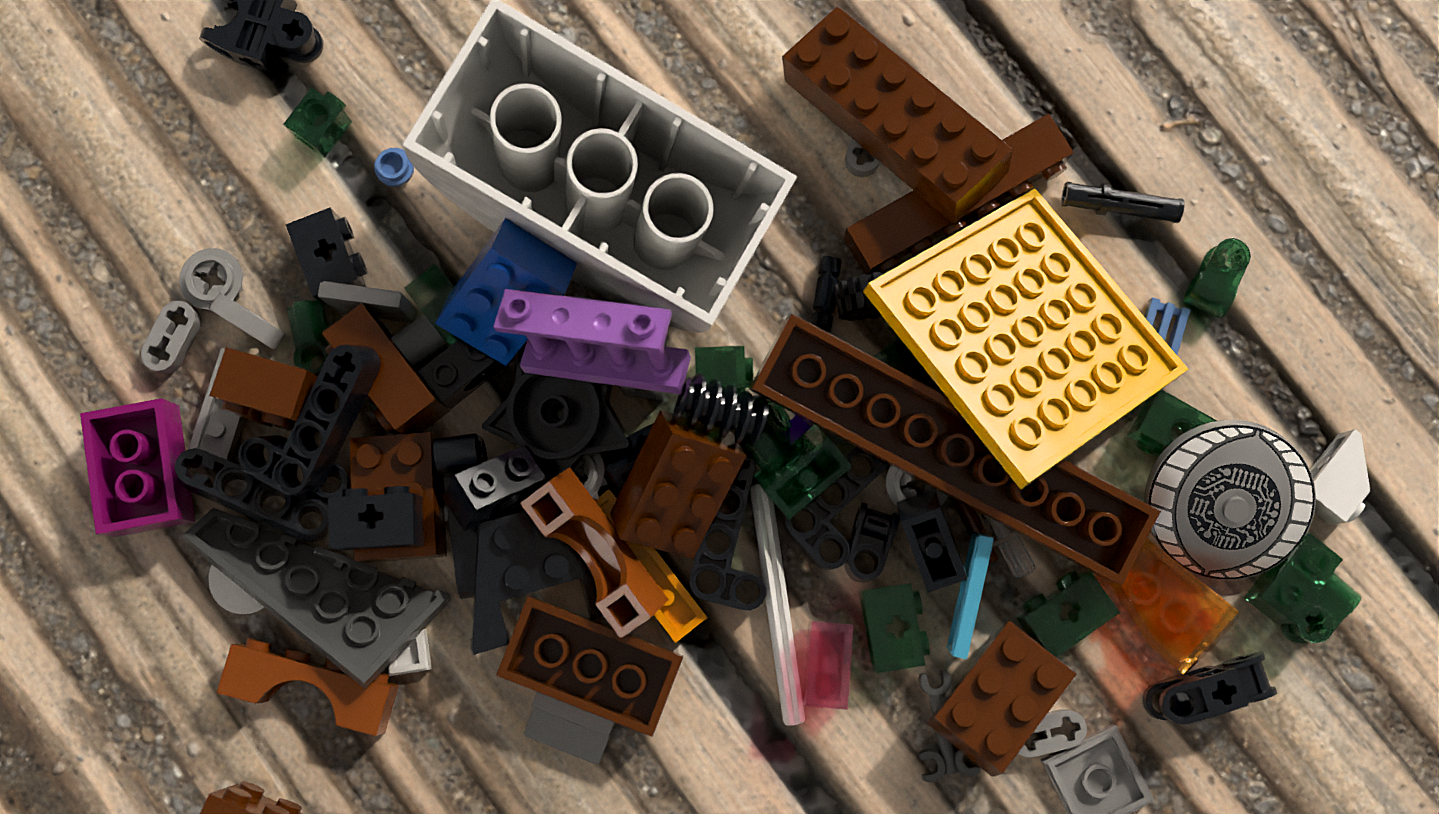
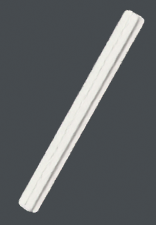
[750,483,805,726]

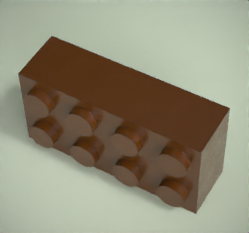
[496,596,684,737]

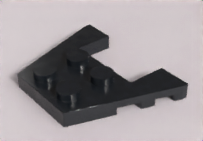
[470,511,604,655]

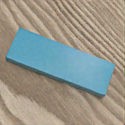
[946,532,994,660]

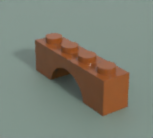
[520,467,669,638]
[216,638,399,736]

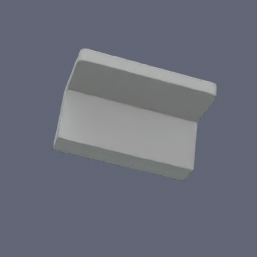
[524,692,615,764]

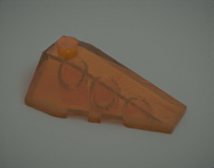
[1109,539,1239,675]

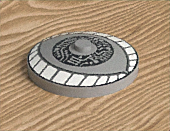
[1144,420,1316,580]

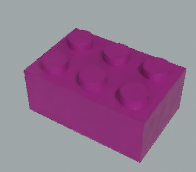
[80,398,195,537]

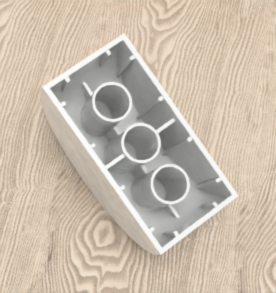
[402,0,797,333]

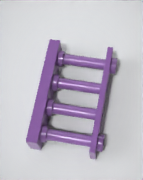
[493,289,691,394]

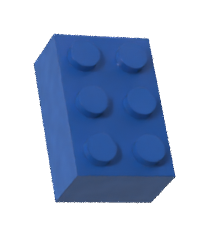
[435,218,577,366]

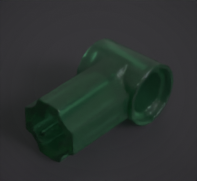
[287,300,329,376]

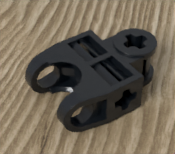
[199,0,324,73]
[1142,652,1277,725]

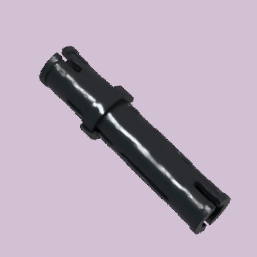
[1061,181,1184,223]

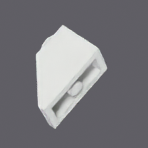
[1310,429,1370,525]

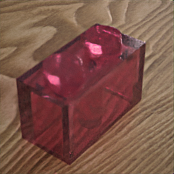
[803,621,853,710]

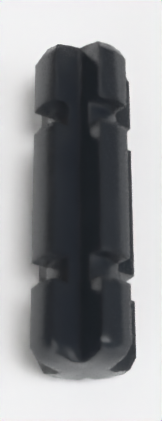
[810,256,842,333]

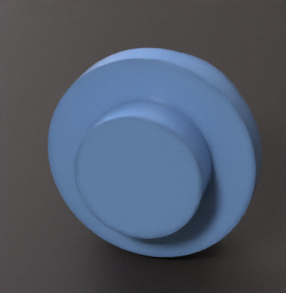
[374,148,414,187]

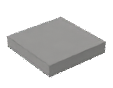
[318,281,418,323]
[1041,724,1155,814]

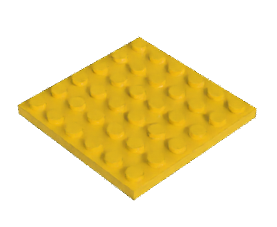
[863,188,1188,489]

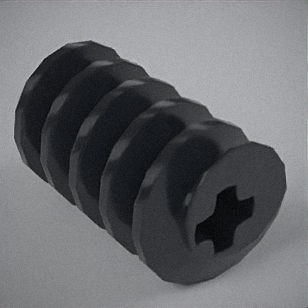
[673,373,768,448]

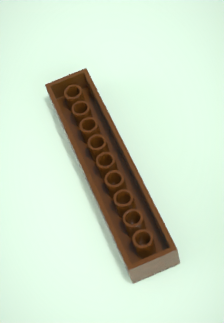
[748,314,1161,586]

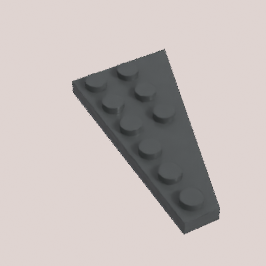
[182,508,451,689]

